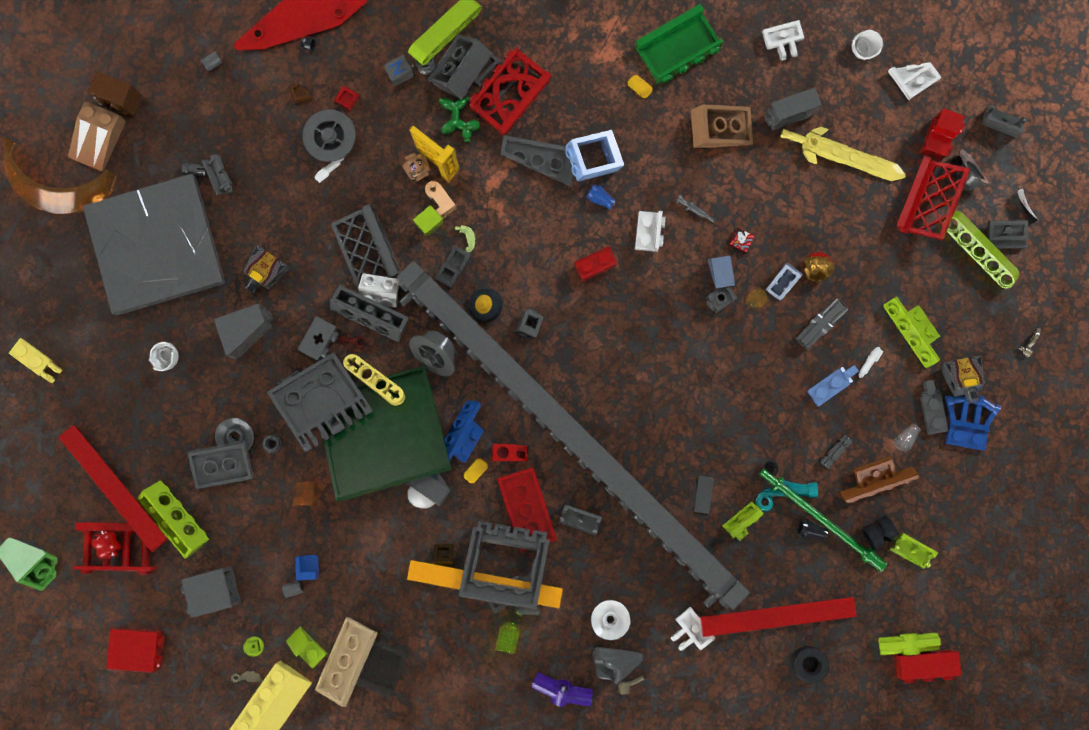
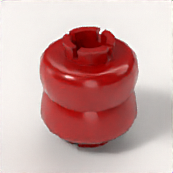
[92,530,121,560]

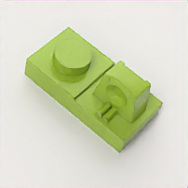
[722,501,764,541]

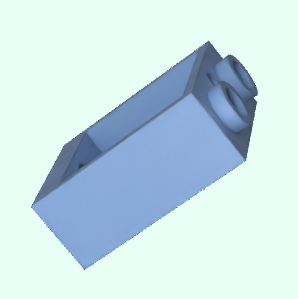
[565,130,624,181]

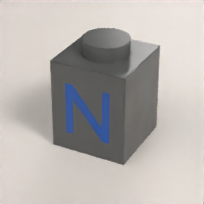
[383,55,415,87]

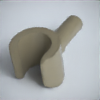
[618,676,644,695]

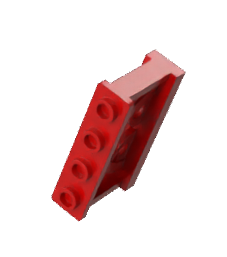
[469,47,552,137]

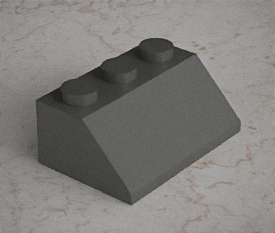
[427,34,492,100]

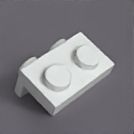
[358,273,400,308]

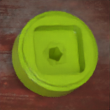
[243,637,264,657]

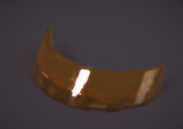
[2,137,116,215]

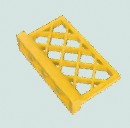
[410,126,460,183]

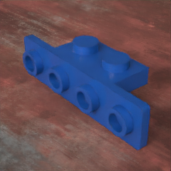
[444,400,484,463]

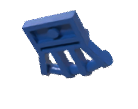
[945,395,1001,451]

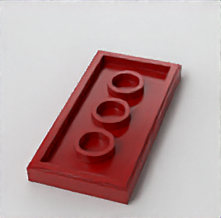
[497,467,557,552]

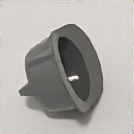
[957,149,989,191]

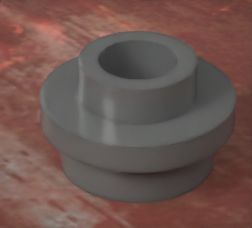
[262,434,282,453]

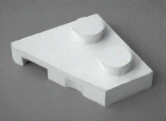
[888,62,941,100]

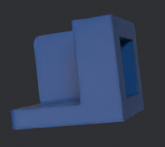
[295,555,319,580]

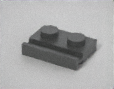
[987,220,1028,249]

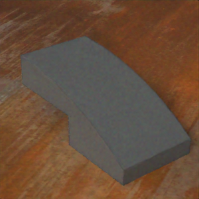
[435,245,472,288]

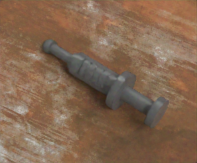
[675,194,716,223]

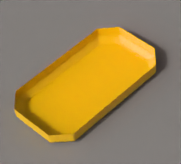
[628,75,652,98]
[464,458,488,483]

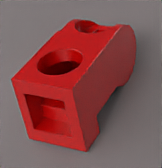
[491,444,528,462]

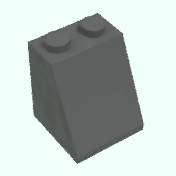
[214,304,273,360]
[181,566,241,618]

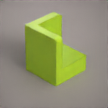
[413,206,444,237]

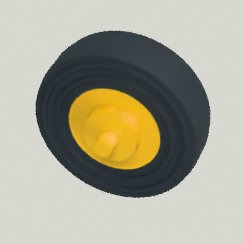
[469,288,503,322]

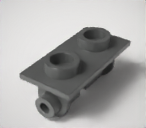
[202,154,233,195]

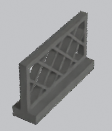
[331,204,401,292]

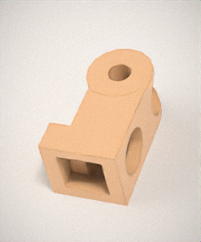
[425,181,457,219]

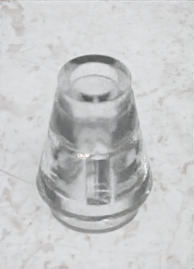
[894,424,921,453]

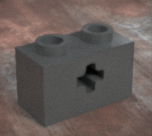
[297,316,339,361]

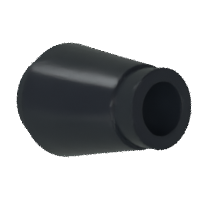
[797,519,828,540]

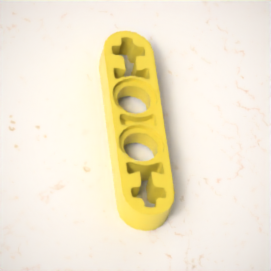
[343,354,405,406]

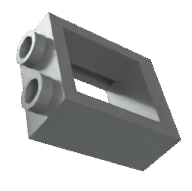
[765,87,822,131]

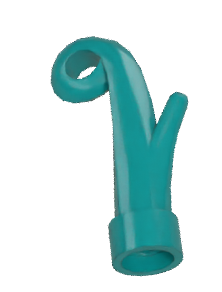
[756,478,818,512]

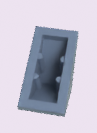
[708,256,735,288]
[766,263,802,301]

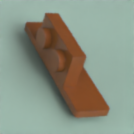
[840,456,919,503]

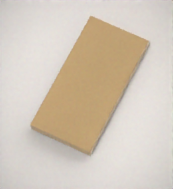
[315,617,378,707]

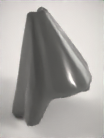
[593,647,643,684]

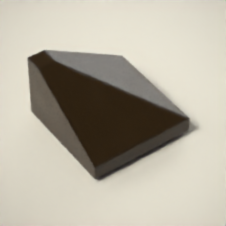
[433,544,454,567]

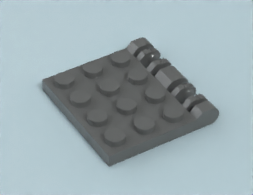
[267,352,373,453]

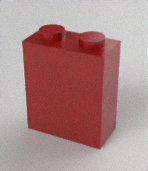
[106,627,165,673]

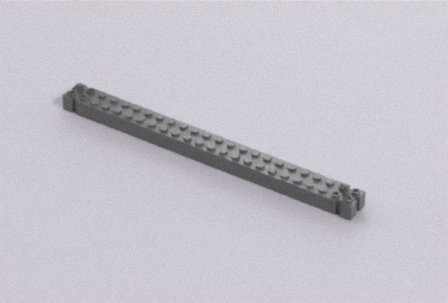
[397,261,750,610]

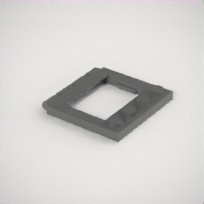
[459,521,550,610]

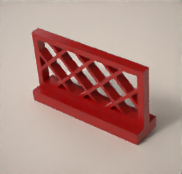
[897,157,971,240]

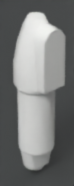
[315,157,344,183]
[858,347,883,378]

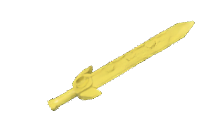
[781,127,906,182]

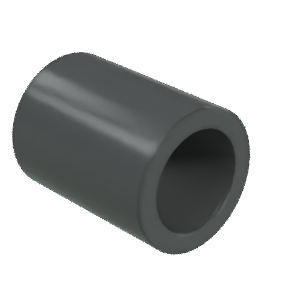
[201,51,222,72]
[282,580,304,599]

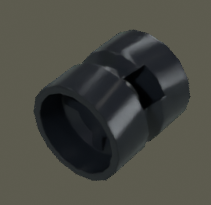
[862,515,899,550]

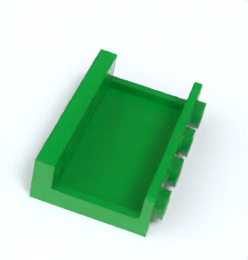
[635,4,724,84]

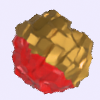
[804,252,835,282]

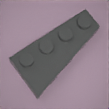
[501,135,573,187]

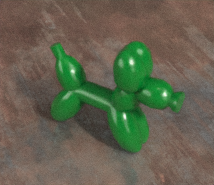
[439,97,480,143]

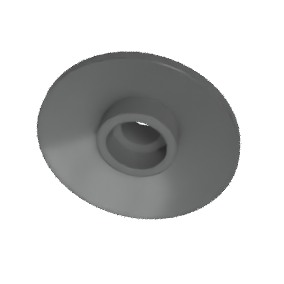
[215,418,254,450]

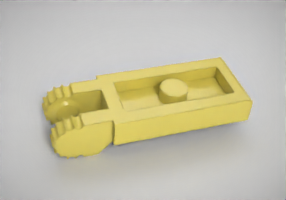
[9,338,62,383]

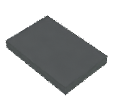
[187,441,254,490]

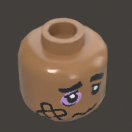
[403,152,431,182]

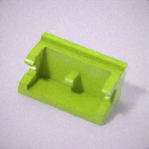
[889,533,938,569]

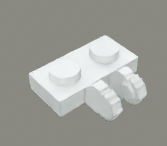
[762,20,804,60]
[671,607,715,651]

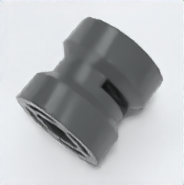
[415,58,435,75]

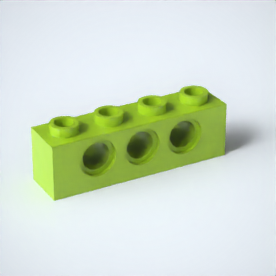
[136,480,209,559]

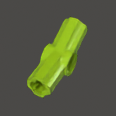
[878,633,941,655]

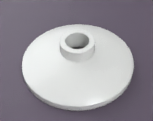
[591,600,630,640]

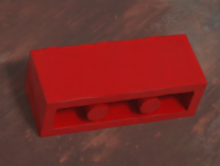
[895,649,961,683]

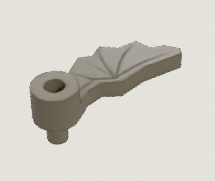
[1019,328,1041,357]
[231,671,264,683]

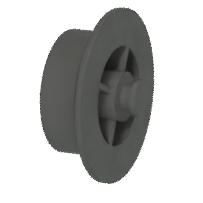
[303,110,356,162]
[409,331,457,376]

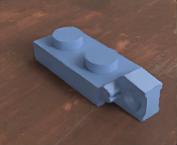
[807,365,859,407]

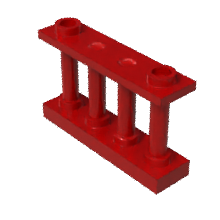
[73,522,158,575]

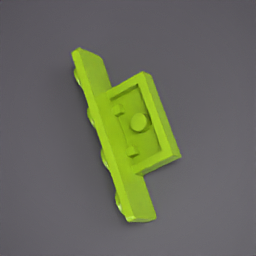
[883,297,940,368]

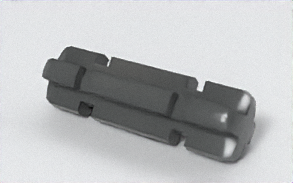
[821,435,852,468]

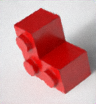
[920,108,965,161]

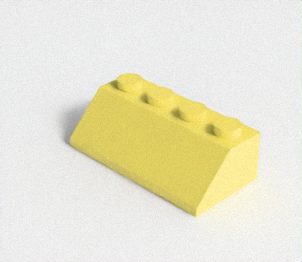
[230,660,312,730]

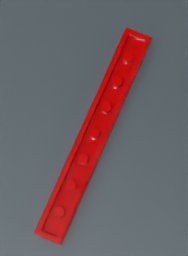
[58,425,168,552]
[700,597,857,637]

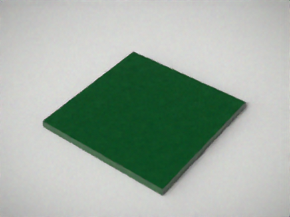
[322,365,452,502]

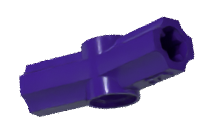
[531,672,593,706]

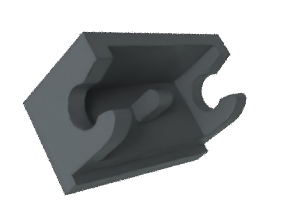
[981,105,1027,138]
[559,505,602,535]

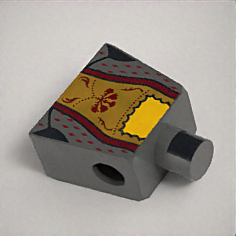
[243,245,290,293]
[941,356,985,403]

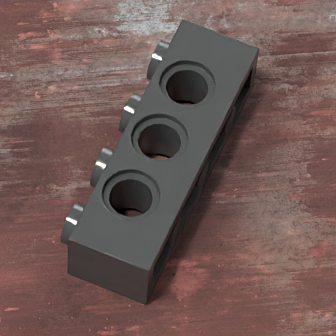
[330,285,409,342]

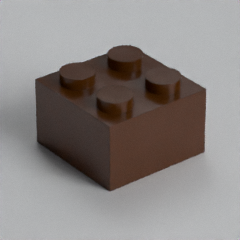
[87,71,143,116]

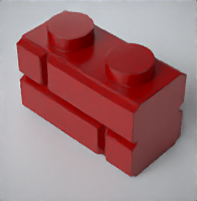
[574,246,617,282]

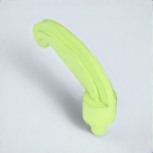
[455,225,475,252]

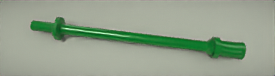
[759,469,887,572]

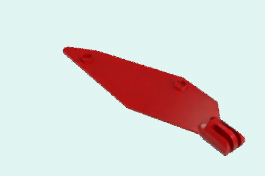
[234,0,368,50]

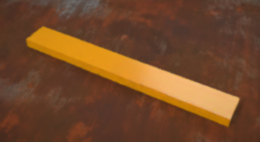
[407,560,563,608]

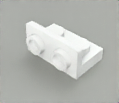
[635,211,665,252]

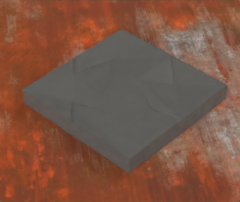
[83,174,226,316]

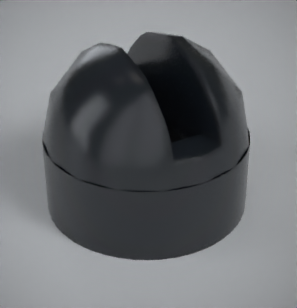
[300,36,316,52]
[763,461,779,476]

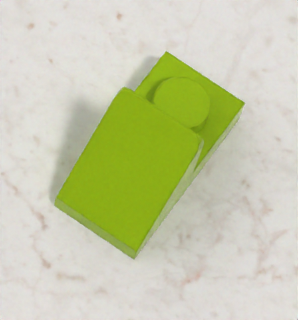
[286,627,328,668]

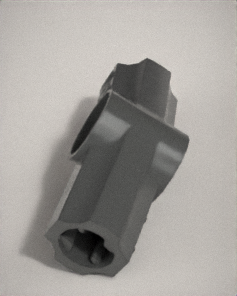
[796,297,849,350]

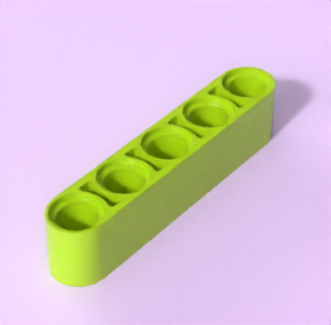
[408,0,482,65]
[943,211,1020,288]

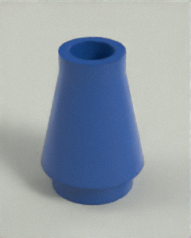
[586,184,615,209]

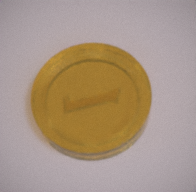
[748,289,767,308]

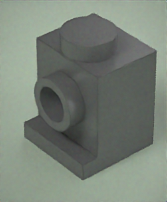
[706,286,737,313]
[513,309,543,340]

